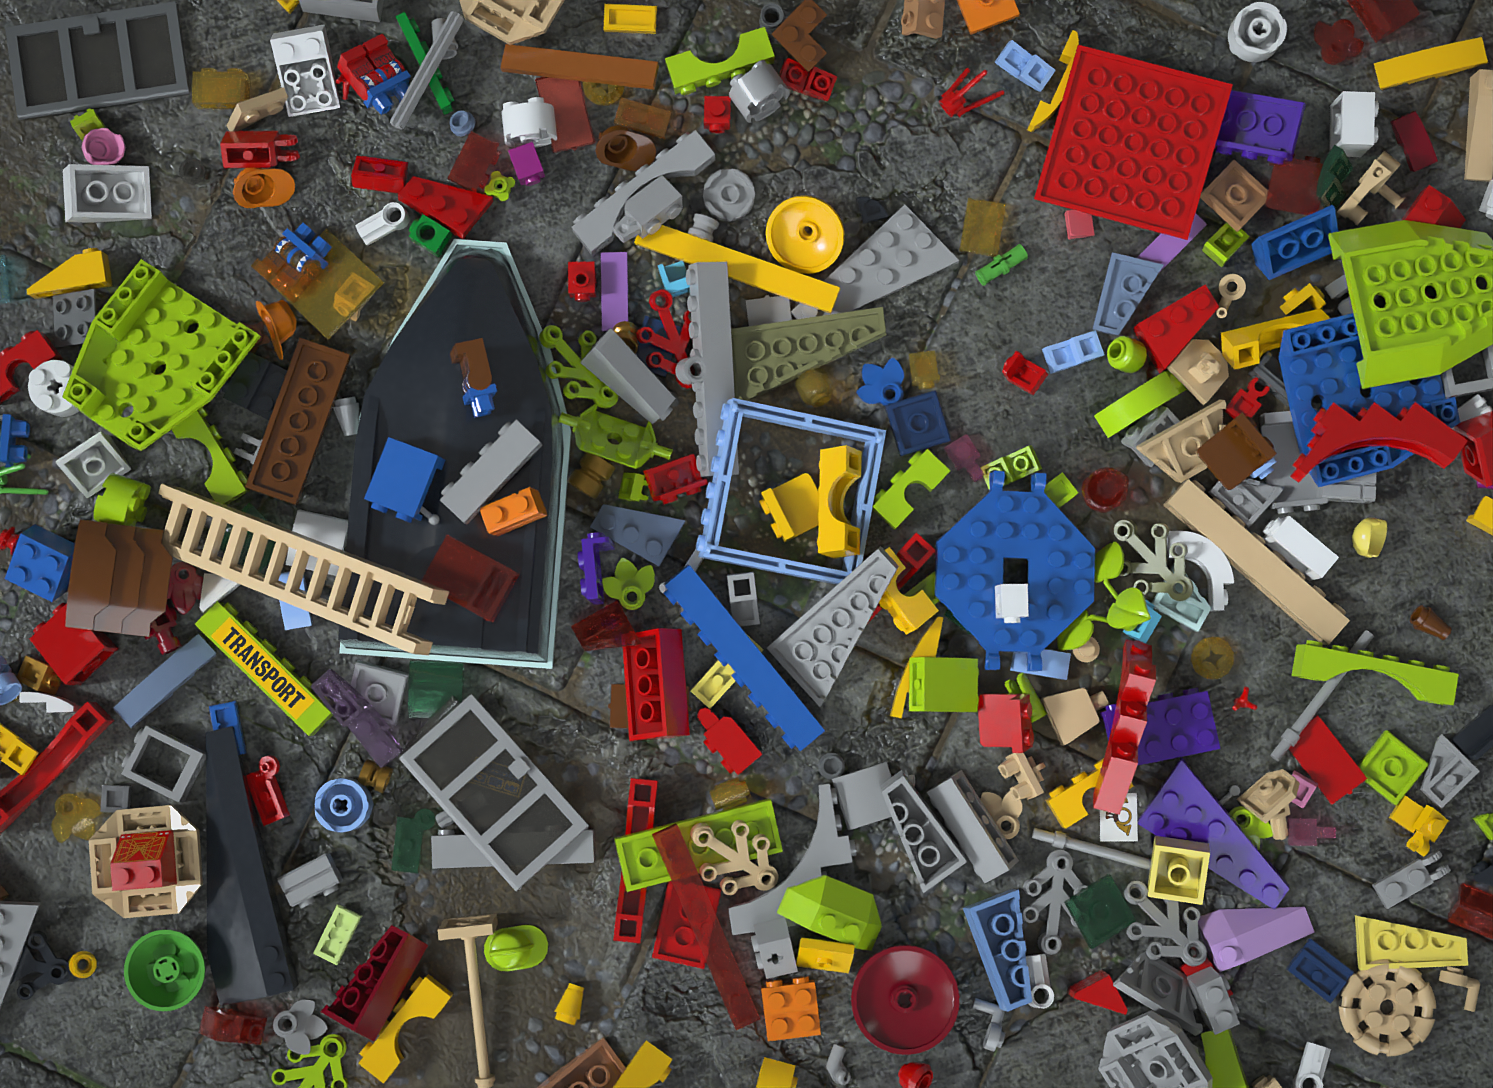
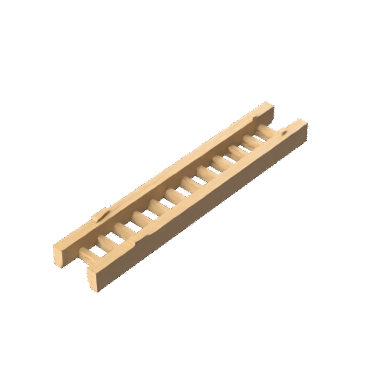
[158,484,449,656]

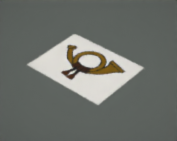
[1100,793,1138,841]

